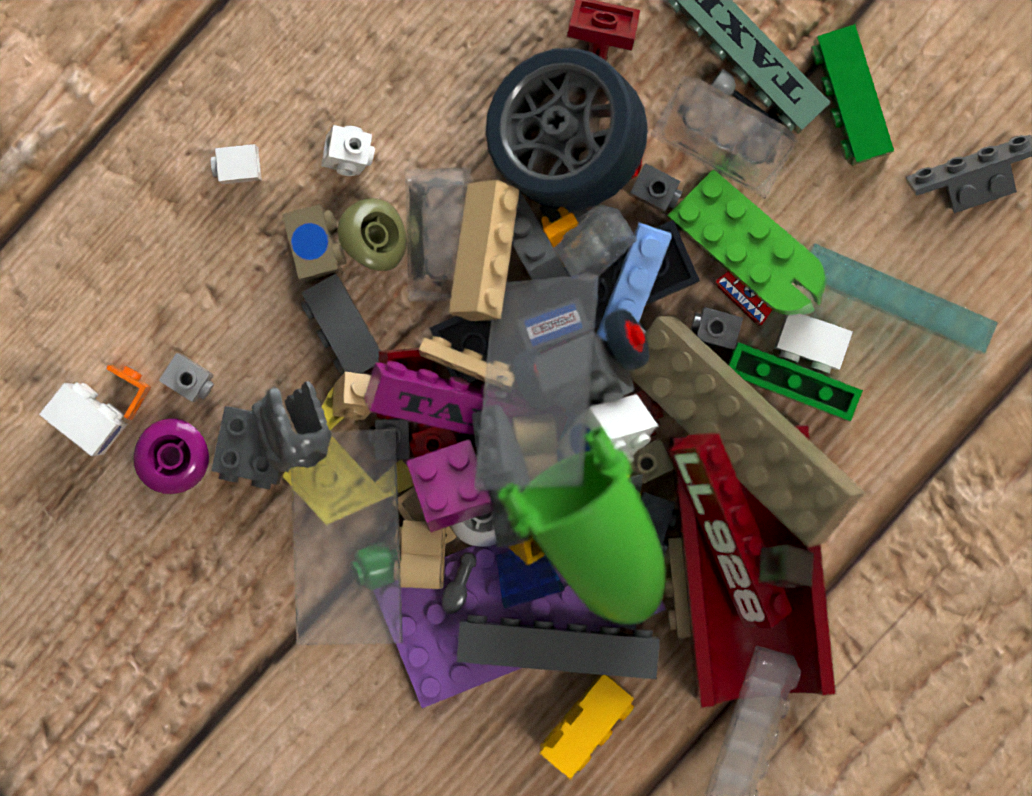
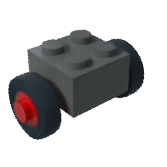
[514,309,649,416]

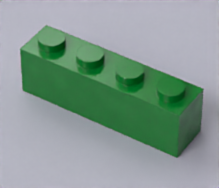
[811,24,894,166]
[727,342,863,421]

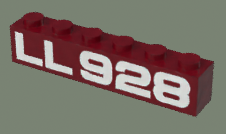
[669,432,793,628]

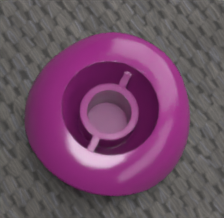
[133,418,209,494]

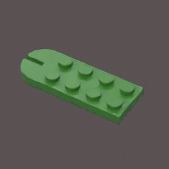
[667,169,826,315]

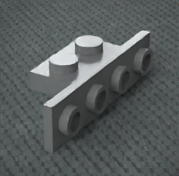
[906,135,1032,214]

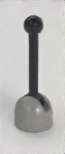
[707,69,780,128]

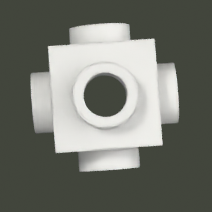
[321,125,375,176]

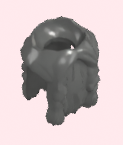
[252,381,332,472]

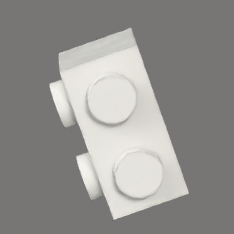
[774,314,853,374]

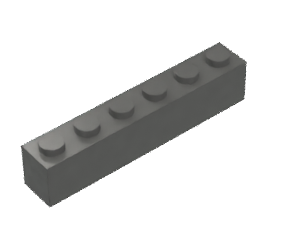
[456,614,660,680]

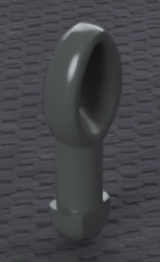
[441,552,477,614]

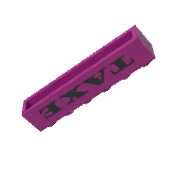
[363,361,569,445]

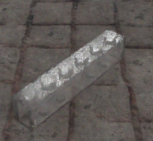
[705,645,801,796]

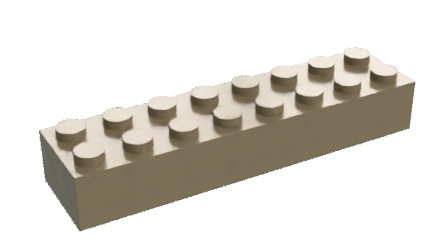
[630,316,865,547]

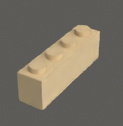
[449,180,519,321]

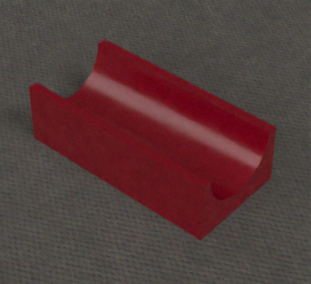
[670,425,836,708]

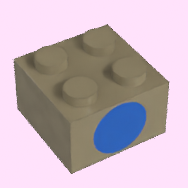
[282,204,347,283]

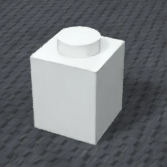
[211,144,262,184]

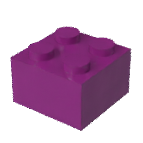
[406,440,493,532]

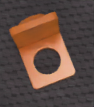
[106,365,151,420]

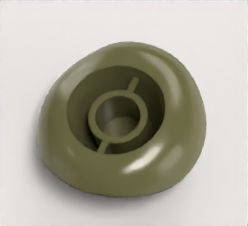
[338,198,407,271]

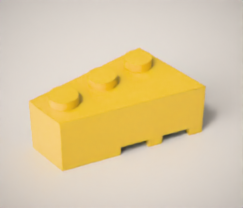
[540,675,635,780]

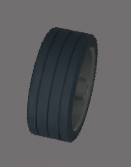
[485,48,648,211]

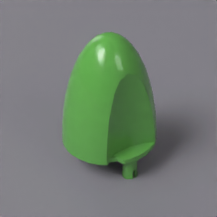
[497,427,665,624]

